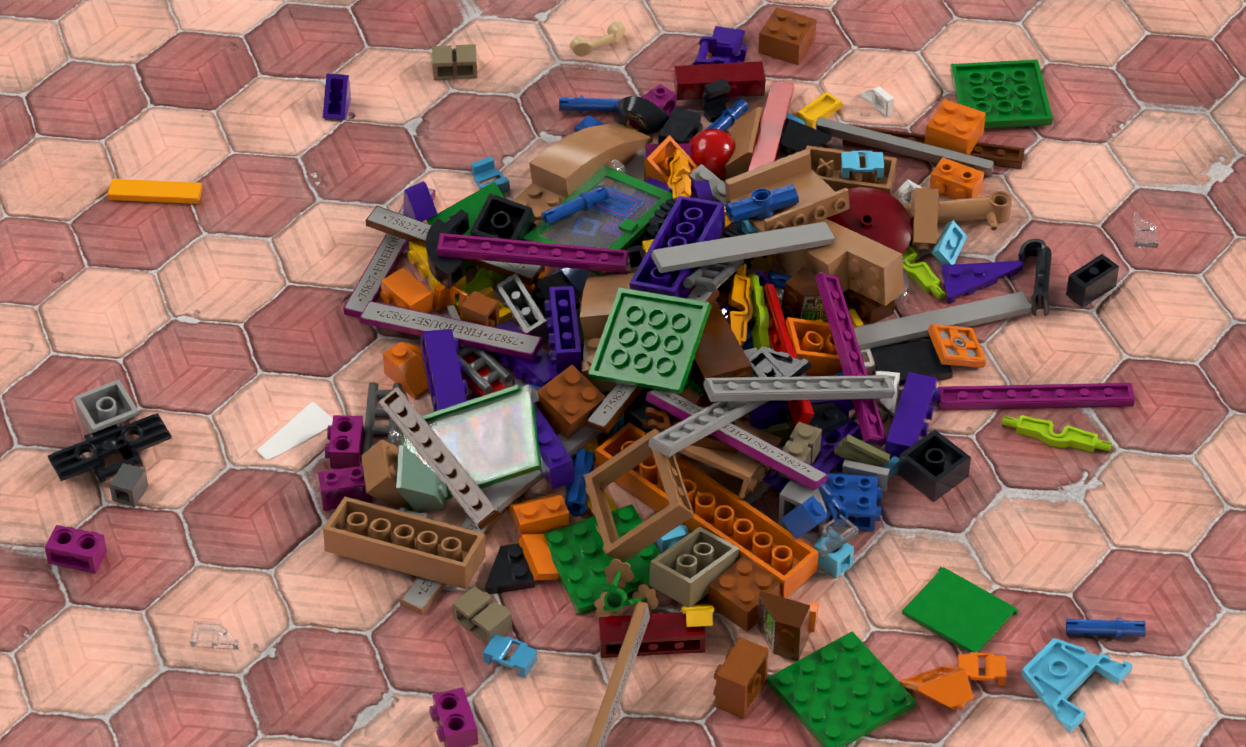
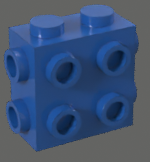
[826,473,882,531]

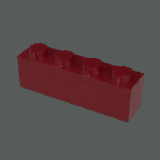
[674,61,766,100]
[599,613,706,658]

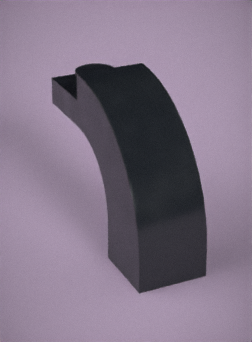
[426,209,470,289]

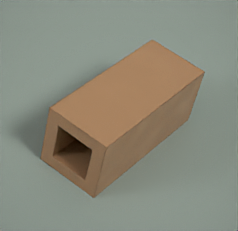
[909,188,938,251]

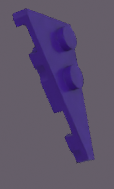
[941,261,1024,304]

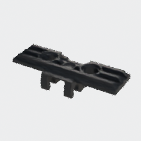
[47,413,172,483]

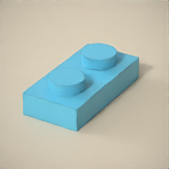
[932,220,967,265]

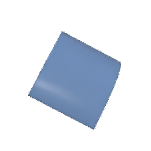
[551,267,589,293]

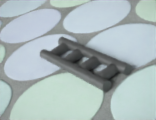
[683,259,744,292]
[457,346,513,394]
[361,382,402,459]

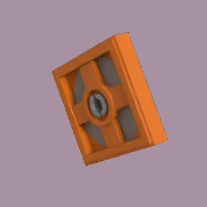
[928,324,987,368]

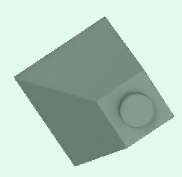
[396,445,448,513]

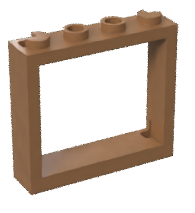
[584,429,694,563]

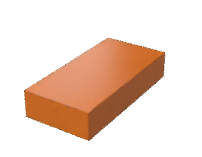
[518,534,559,580]

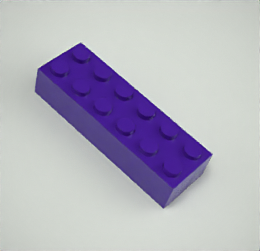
[629,196,725,298]

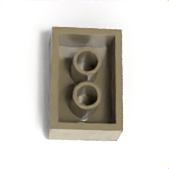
[649,527,740,607]

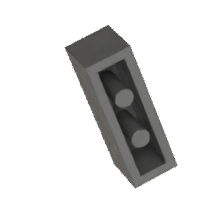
[496,273,552,343]

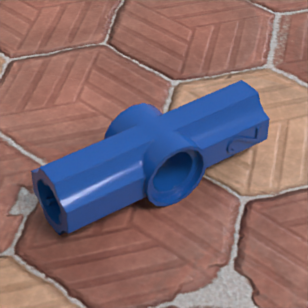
[725,184,799,224]
[565,449,596,517]

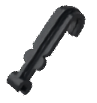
[1018,239,1052,316]

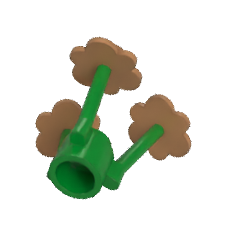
[594,559,660,618]

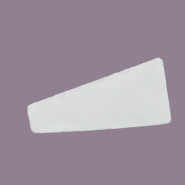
[257,402,333,460]

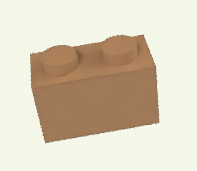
[361,439,407,510]

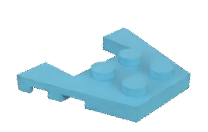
[1021,638,1133,733]

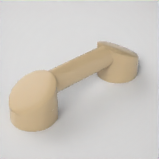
[570,21,625,56]

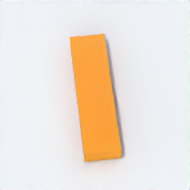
[108,179,203,204]

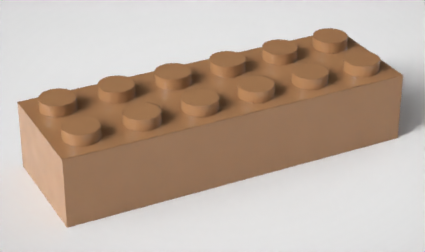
[323,497,486,589]

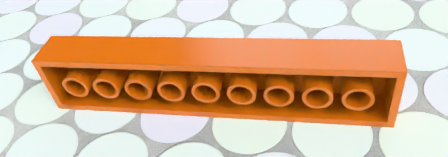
[596,422,818,598]

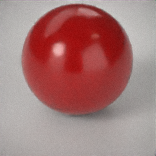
[688,129,736,181]

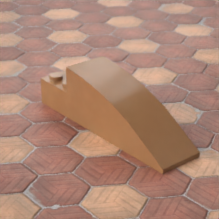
[514,122,653,240]
[776,218,904,306]
[580,266,639,392]

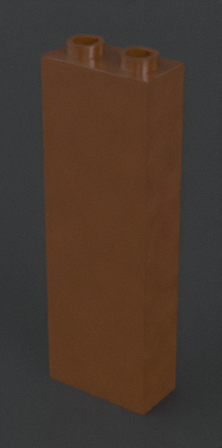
[687,285,752,397]

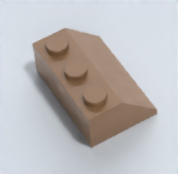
[724,107,762,183]

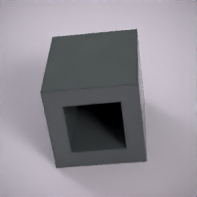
[109,463,148,507]

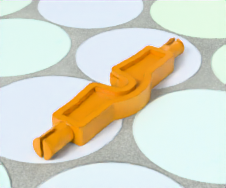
[668,149,691,201]
[727,264,753,346]

